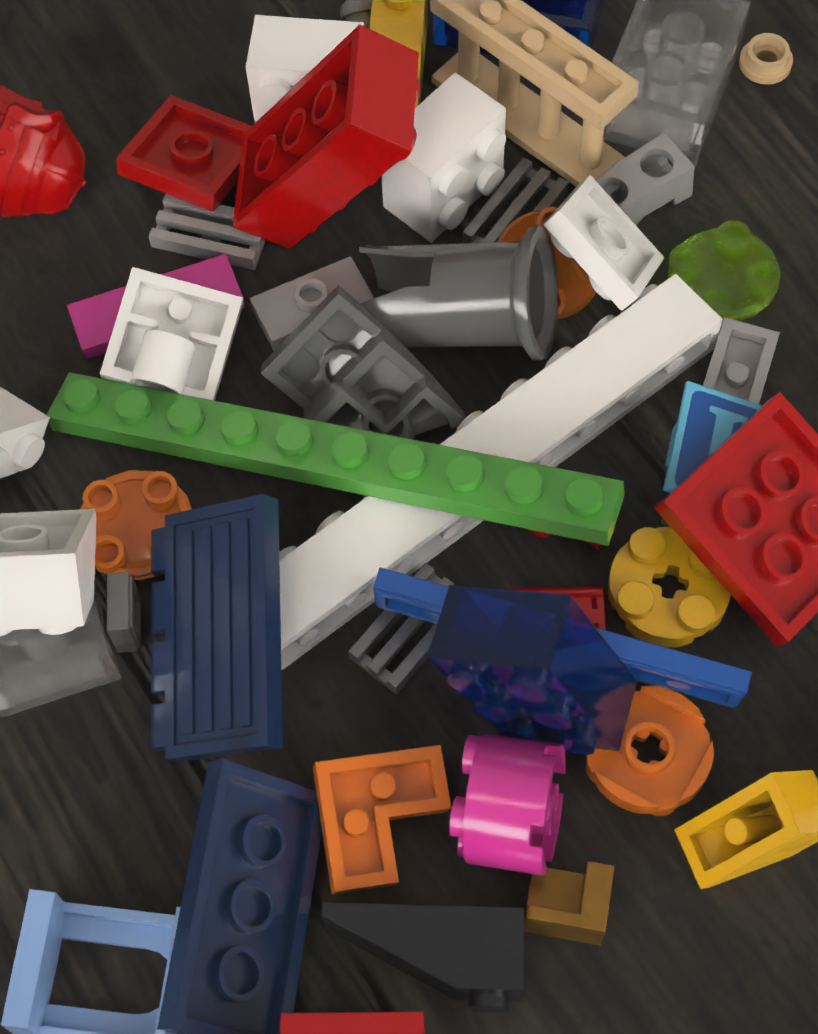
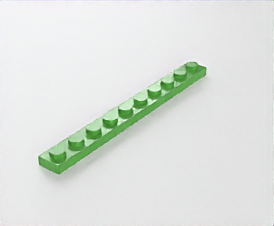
[47,372,625,546]

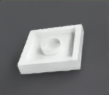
[544,175,664,311]

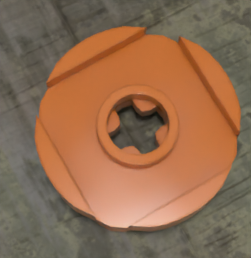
[585,685,714,817]

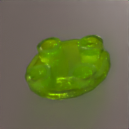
[668,220,781,323]

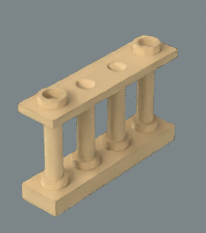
[430,0,639,187]

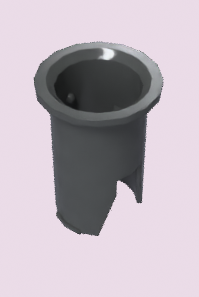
[359,226,558,360]

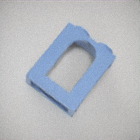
[1,889,181,1034]

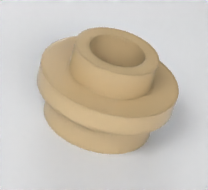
[739,33,793,84]

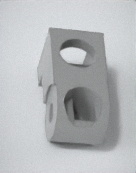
[595,132,695,225]

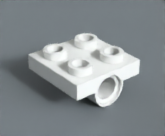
[100,267,243,401]

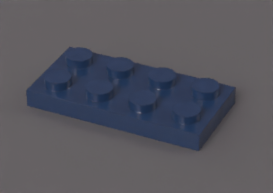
[157,758,322,1034]

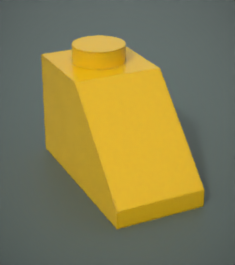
[674,770,818,889]

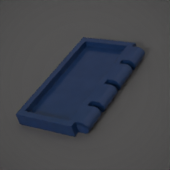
[151,494,283,761]

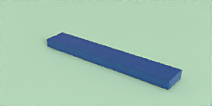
[373,567,752,708]

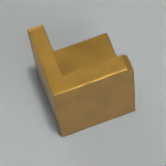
[524,861,614,946]

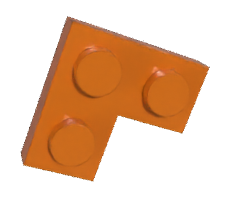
[313,745,452,895]

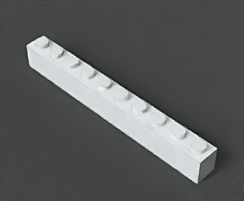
[279,274,723,671]

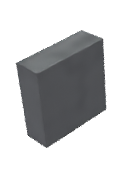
[107,572,141,653]

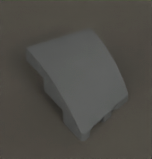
[261,285,466,440]

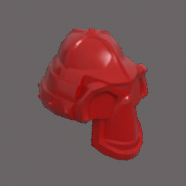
[0,84,86,218]

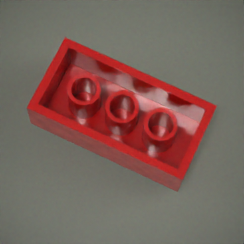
[232,24,420,249]

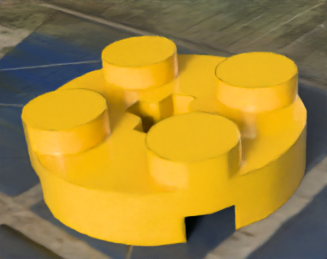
[608,527,731,647]

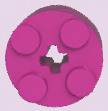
[450,733,566,876]

